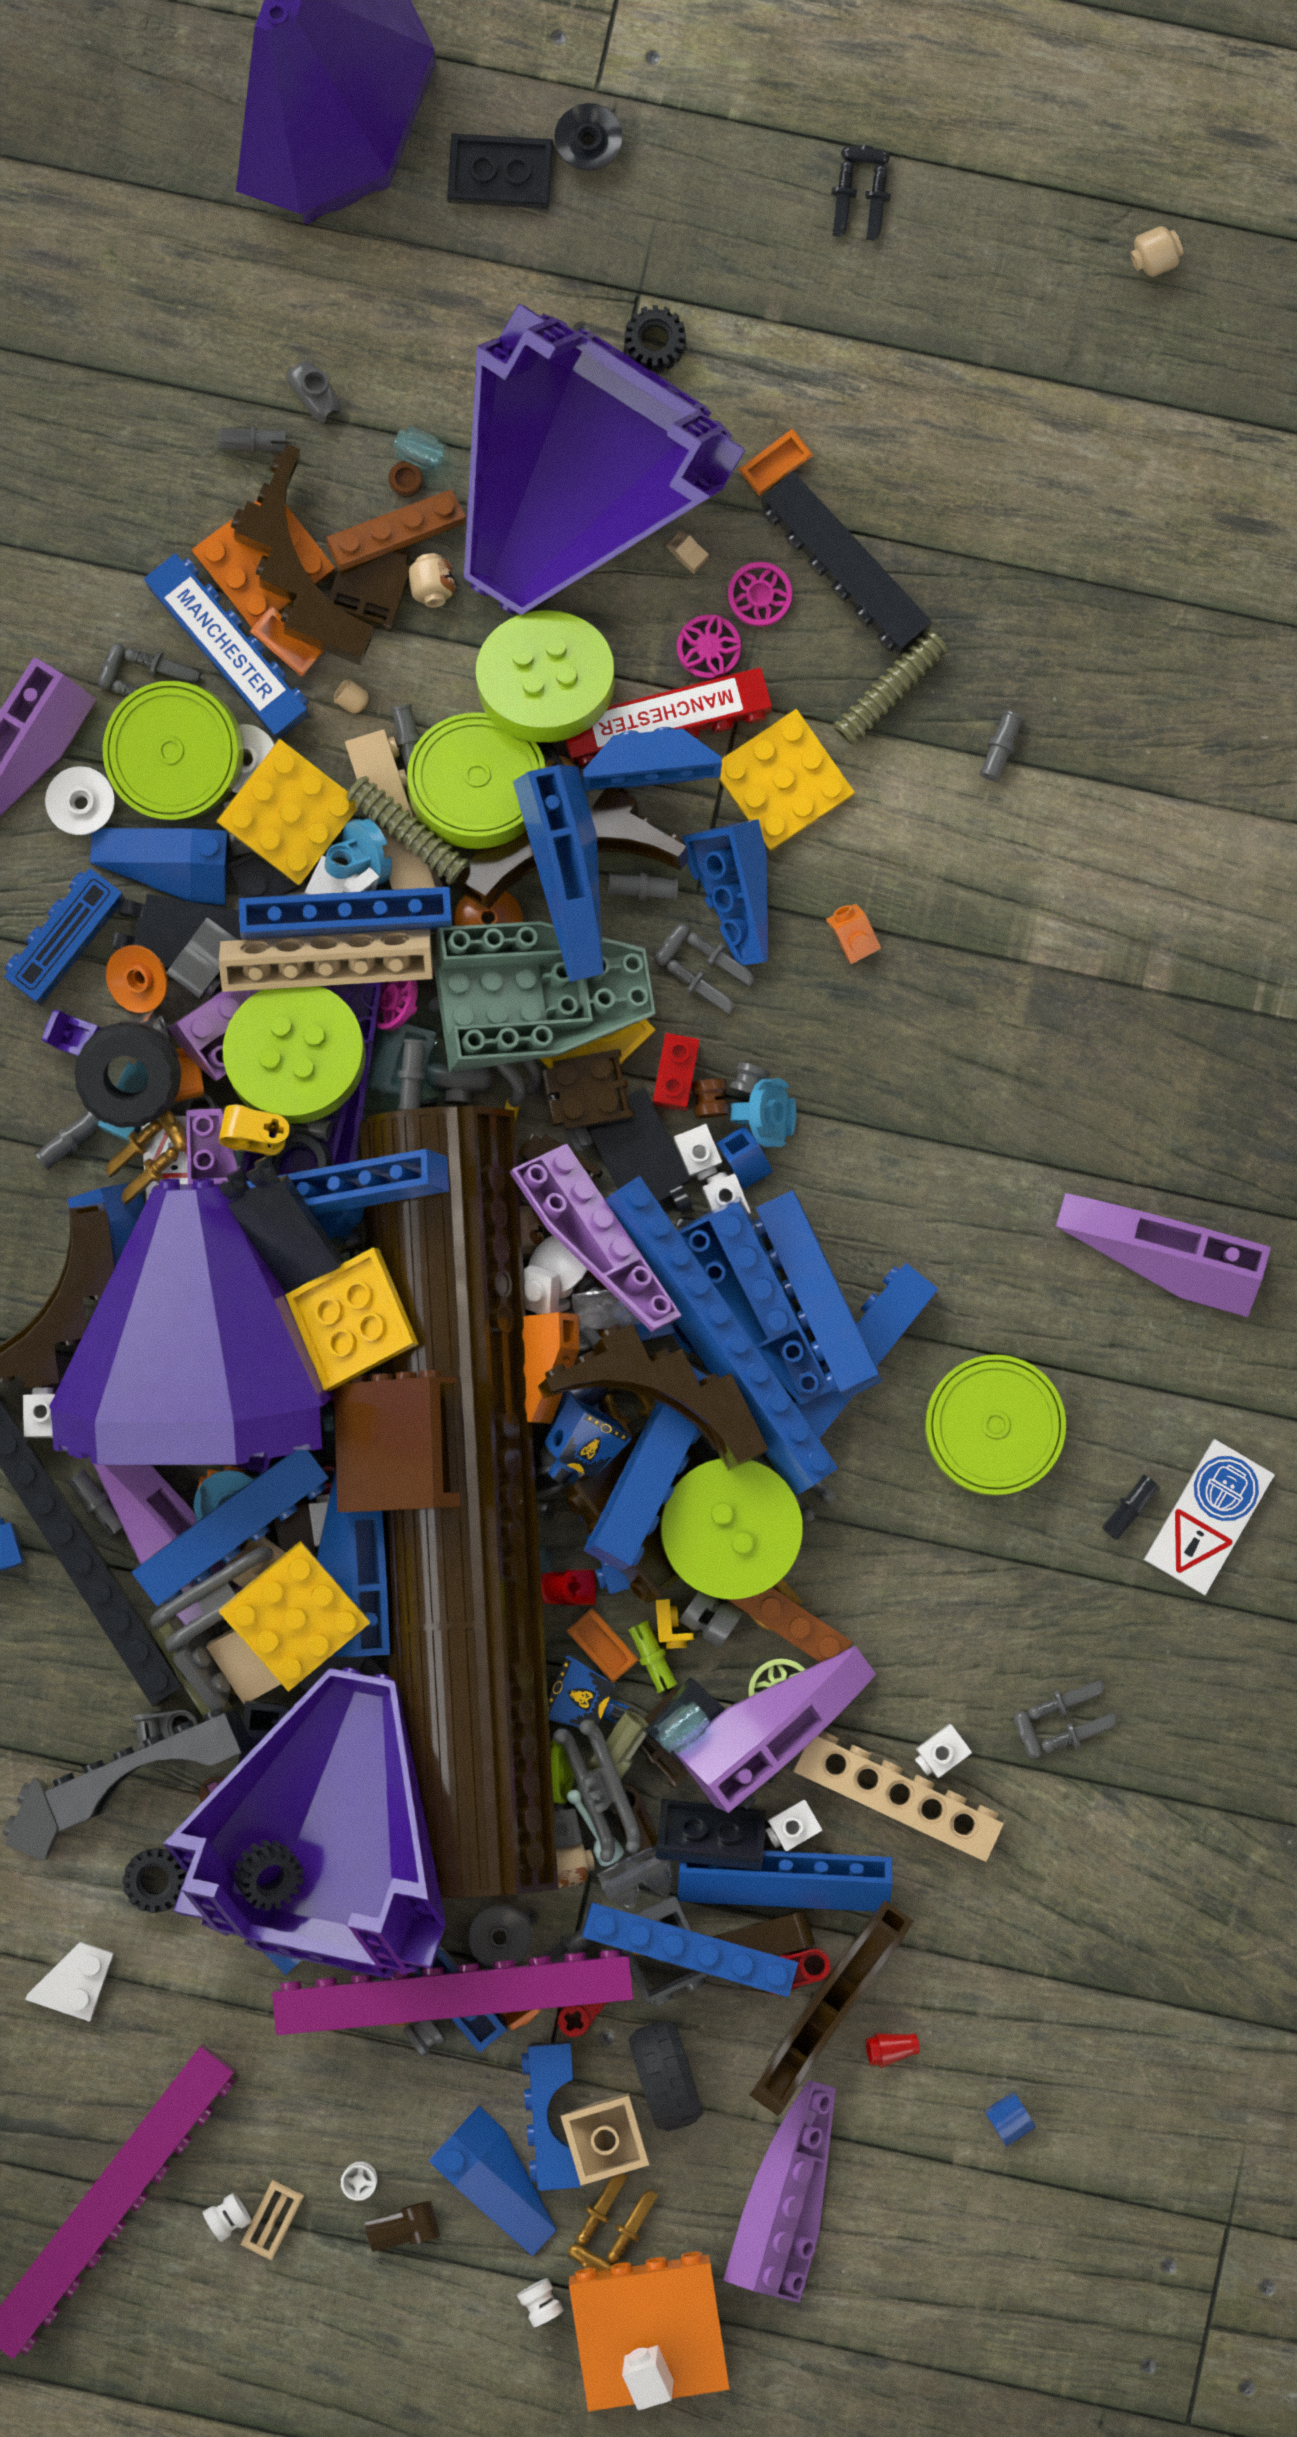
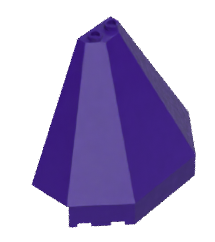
[236,0,436,225]
[464,304,746,615]
[49,1178,334,1465]
[163,1668,447,1978]

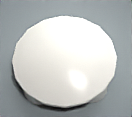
[528,1236,588,1299]

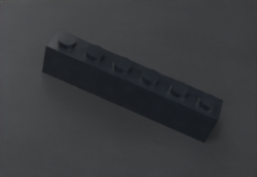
[761,471,932,656]

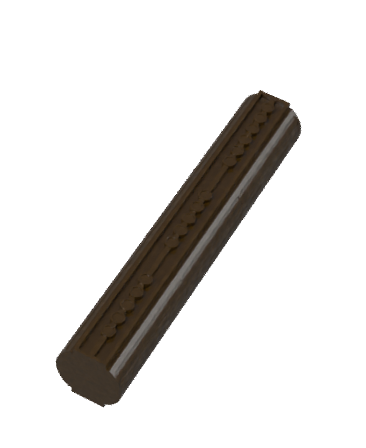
[359,1105,558,1899]

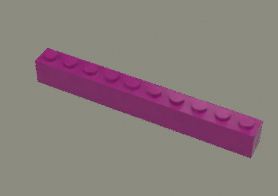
[272,1949,633,2035]
[0,2044,236,2359]

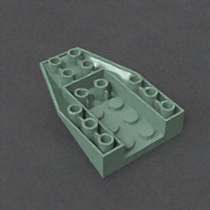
[431,921,656,1073]

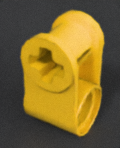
[218,1105,289,1156]

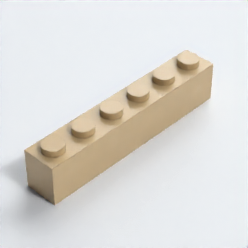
[345,729,452,935]

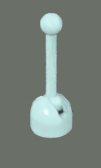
[567,1790,624,1866]

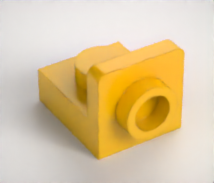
[655,1599,694,1649]

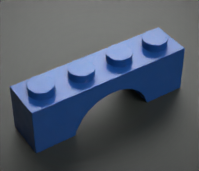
[522,2041,581,2191]

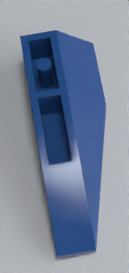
[513,765,603,982]
[678,1197,832,1405]
[317,1464,390,1657]

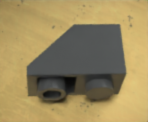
[3,1778,60,1861]

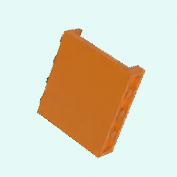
[569,2251,730,2412]

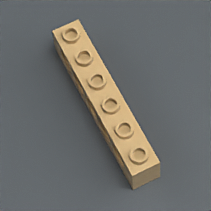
[219,929,433,992]
[793,1731,1004,1862]

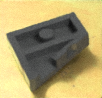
[173,1621,232,1711]

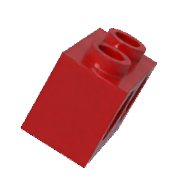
[653,1033,700,1112]

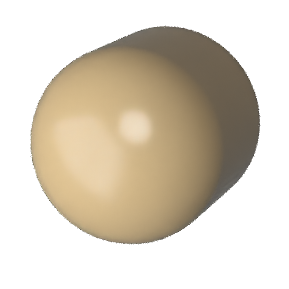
[334,679,369,714]

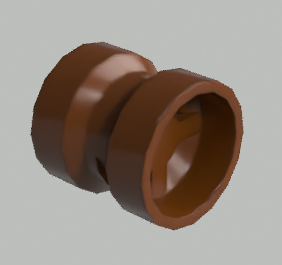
[692,1079,730,1118]

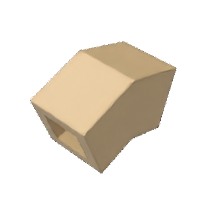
[666,531,709,574]

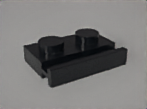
[227,852,310,898]

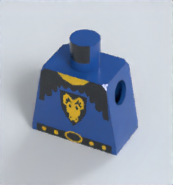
[545,1395,632,1484]
[548,1655,629,1727]

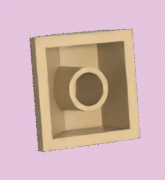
[561,2092,650,2185]

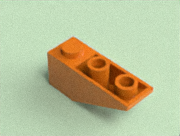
[522,1312,580,1424]

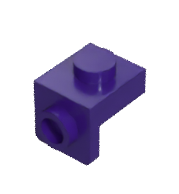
[42,1009,102,1057]

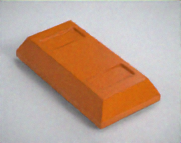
[738,428,813,496]
[249,606,323,677]
[174,1048,204,1102]
[567,1608,639,1683]

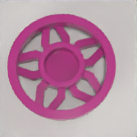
[728,562,792,627]
[677,615,741,679]
[376,980,418,1032]

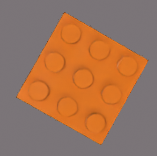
[191,500,336,629]

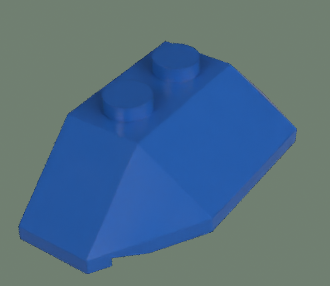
[582,727,722,791]

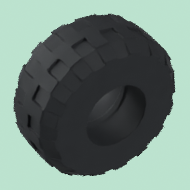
[75,1021,181,1128]
[628,2021,704,2132]

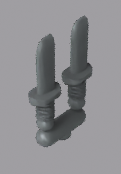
[98,643,202,697]
[654,923,754,1015]
[1013,1679,1117,1759]

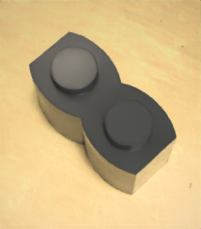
[166,917,238,1000]

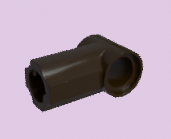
[610,1782,658,1855]
[365,2201,440,2252]

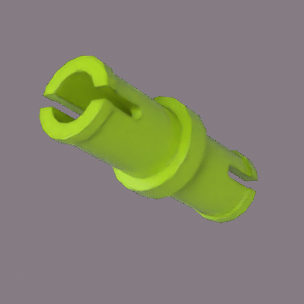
[628,1620,678,1693]

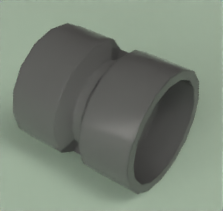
[679,1591,744,1648]

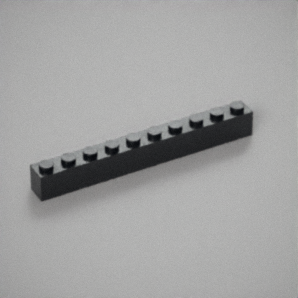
[0,1396,185,1706]

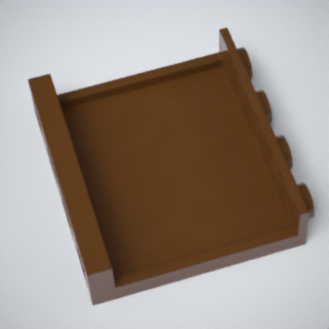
[334,1370,460,1513]

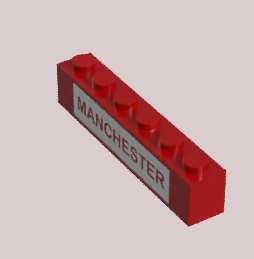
[565,667,772,767]

